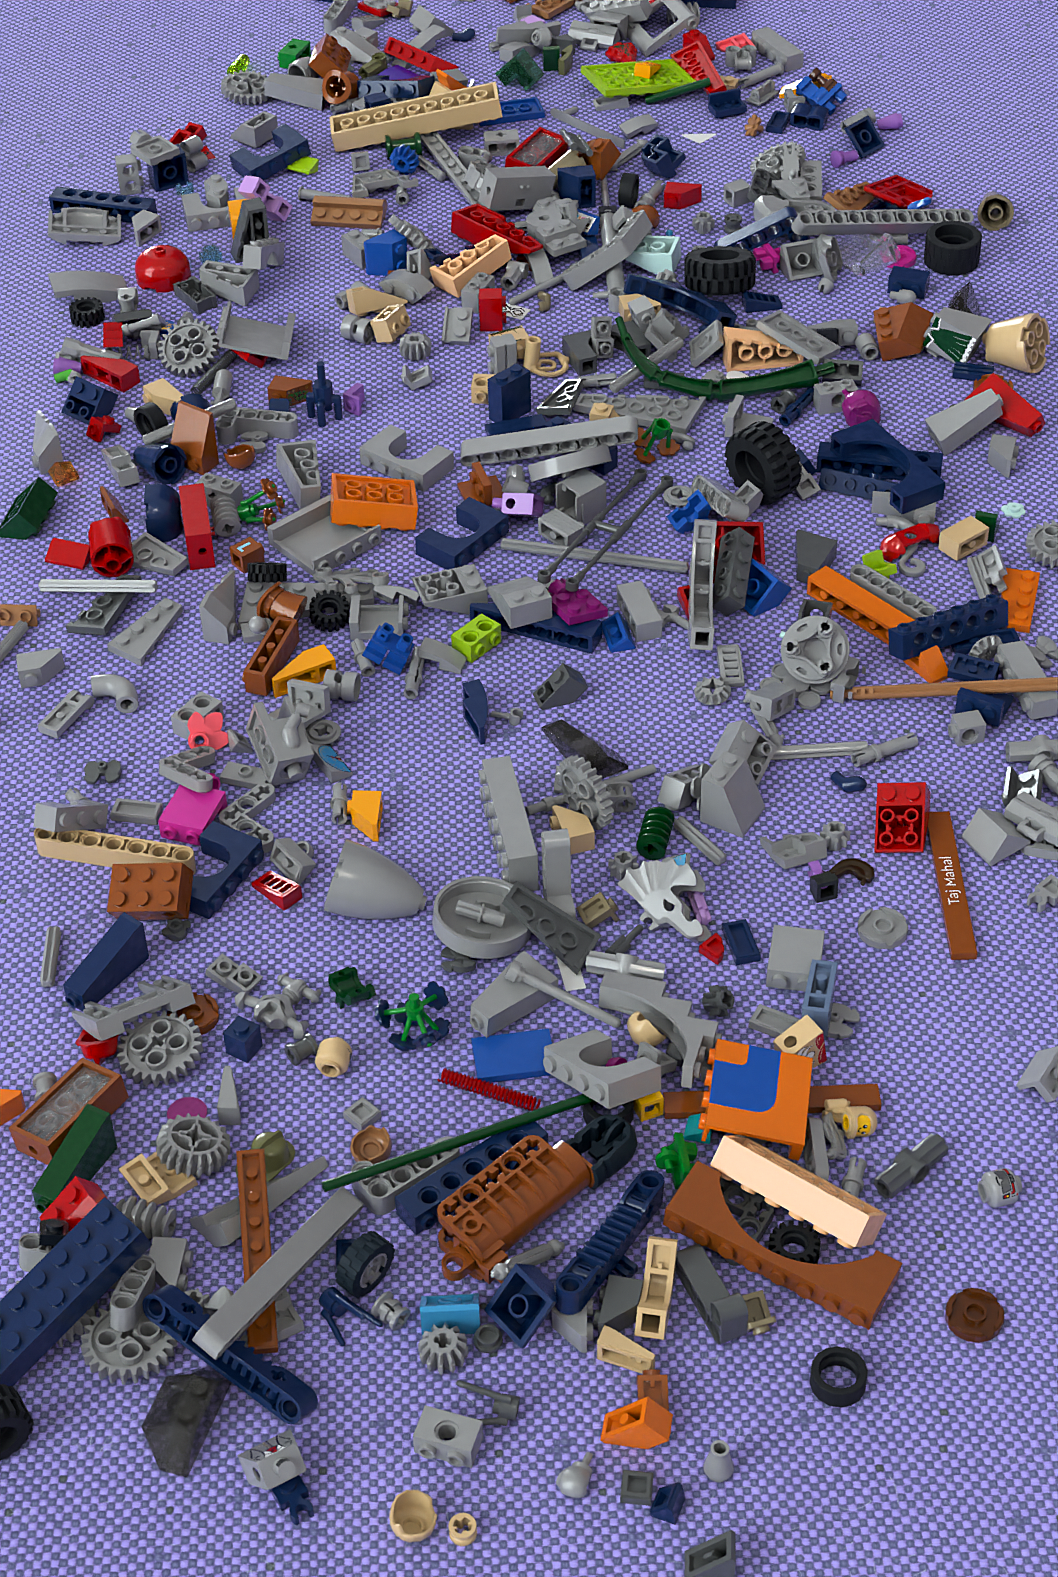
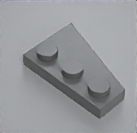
[132,532,189,576]

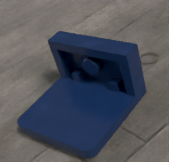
[955,687,1014,727]

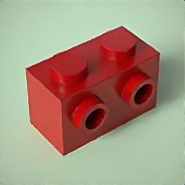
[479,288,506,331]

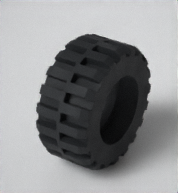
[684,246,756,296]
[725,421,802,505]

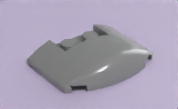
[48,207,121,246]

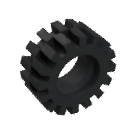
[69,297,105,328]
[248,562,287,583]
[309,590,349,632]
[768,1220,821,1264]

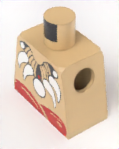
[773,1015,827,1068]

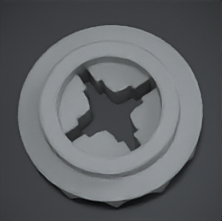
[663,485,693,508]
[969,635,1003,660]
[694,675,731,705]
[305,720,341,746]

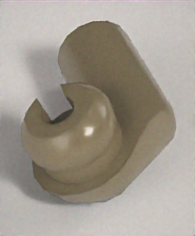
[537,291,551,312]

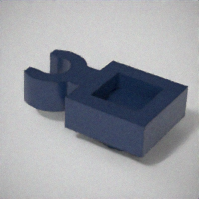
[269,1475,314,1525]

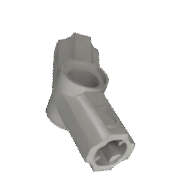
[585,950,665,981]

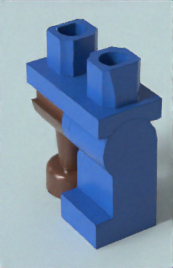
[796,68,847,116]

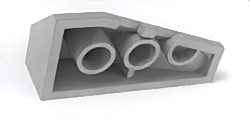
[330,26,392,65]
[31,410,65,475]

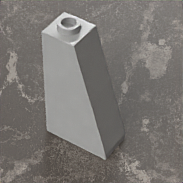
[263,73,327,111]
[925,388,1004,456]
[470,951,559,1038]

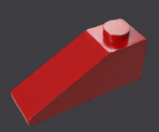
[80,355,140,393]

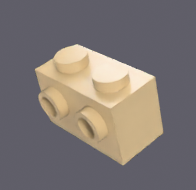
[370,304,411,344]
[938,516,989,561]

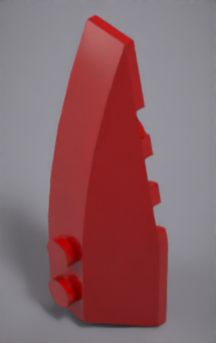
[451,203,543,254]

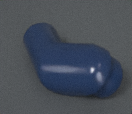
[452,28,475,42]
[830,771,867,793]

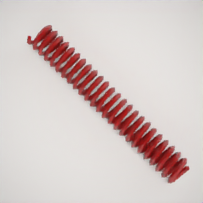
[437,1068,541,1111]

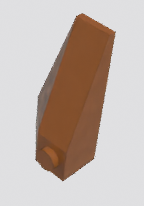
[577,138,621,181]

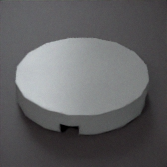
[857,907,908,949]

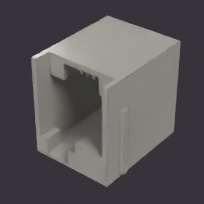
[556,468,606,525]

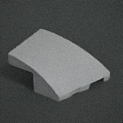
[645,308,690,363]

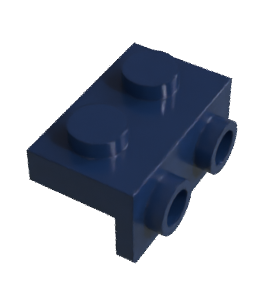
[708,88,747,118]

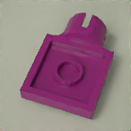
[548,578,608,625]

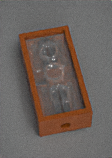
[9,1058,129,1165]

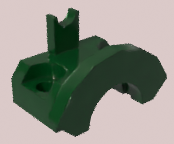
[328,967,376,1009]

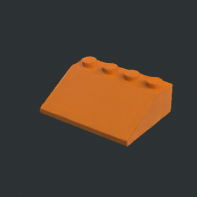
[331,473,418,531]

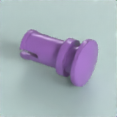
[830,150,858,168]

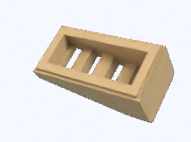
[597,1325,655,1374]

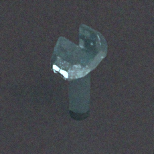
[176,181,194,195]

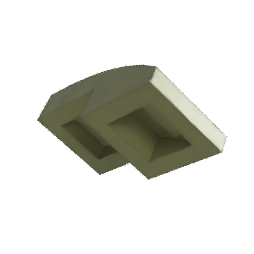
[558,45,573,76]

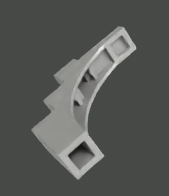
[687,519,717,650]
[599,972,722,1088]

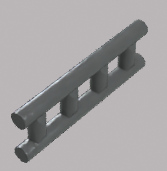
[559,128,593,157]

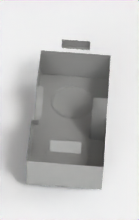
[830,656,866,704]

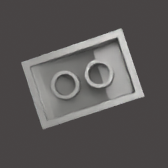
[487,576,552,629]

